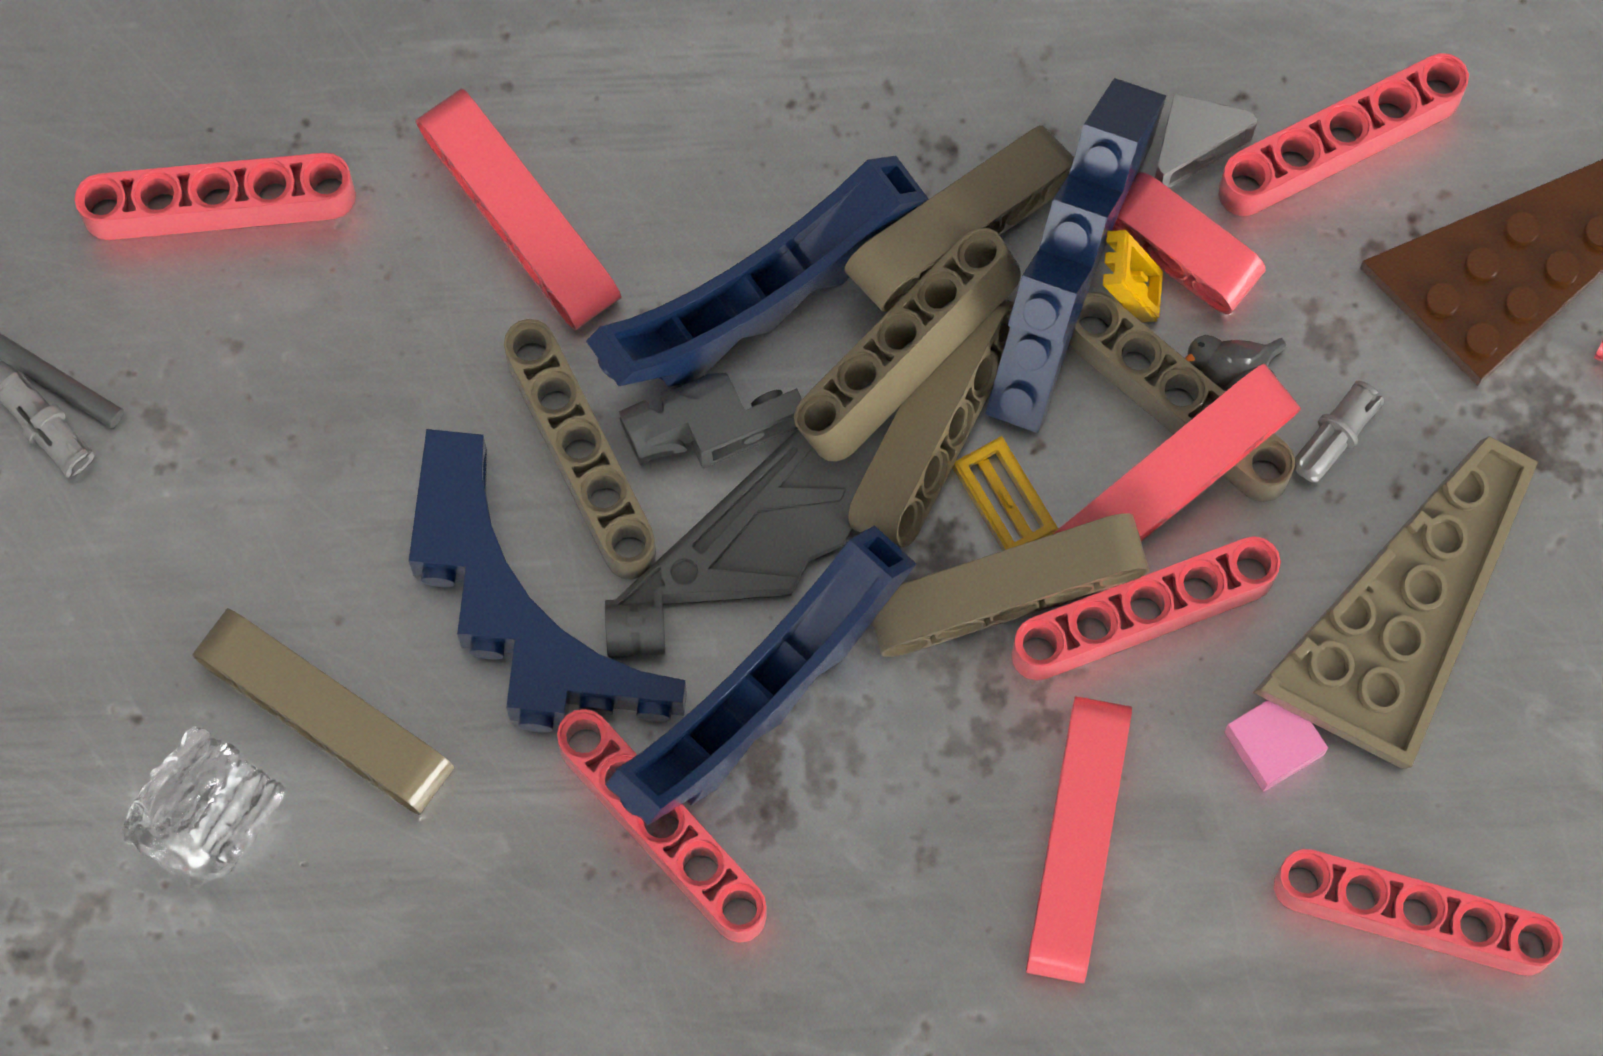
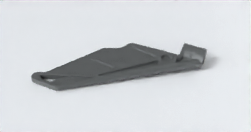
[605,382,899,658]

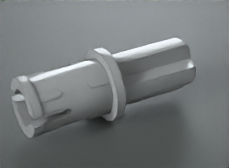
[1294,380,1385,483]

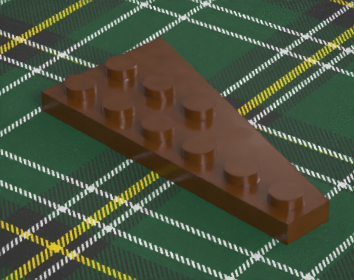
[1360,159,1603,386]

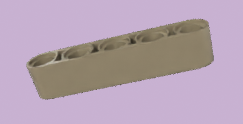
[844,125,1074,312]
[794,228,1021,461]
[1069,292,1295,502]
[849,299,1014,547]
[504,319,656,580]
[872,513,1149,657]
[192,608,455,815]

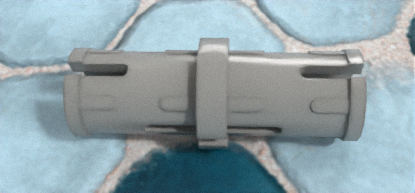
[0,371,95,477]

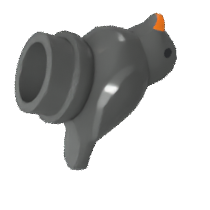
[1185,335,1287,391]

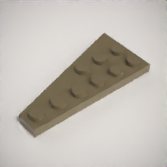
[1253,436,1538,769]

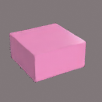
[1224,700,1328,792]

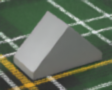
[1155,94,1258,188]

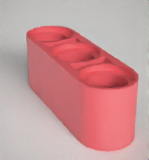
[1112,172,1266,314]

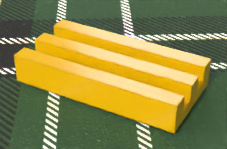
[1103,230,1163,323]
[952,436,1059,551]

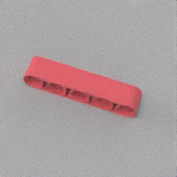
[1218,53,1469,216]
[416,89,621,330]
[74,153,356,240]
[1053,363,1301,542]
[1011,536,1281,681]
[1026,696,1132,984]
[557,709,766,943]
[1274,849,1563,976]

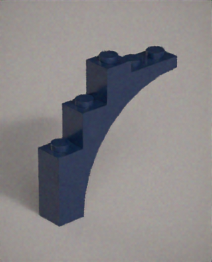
[985,78,1167,433]
[586,156,929,387]
[409,429,687,732]
[606,525,917,825]

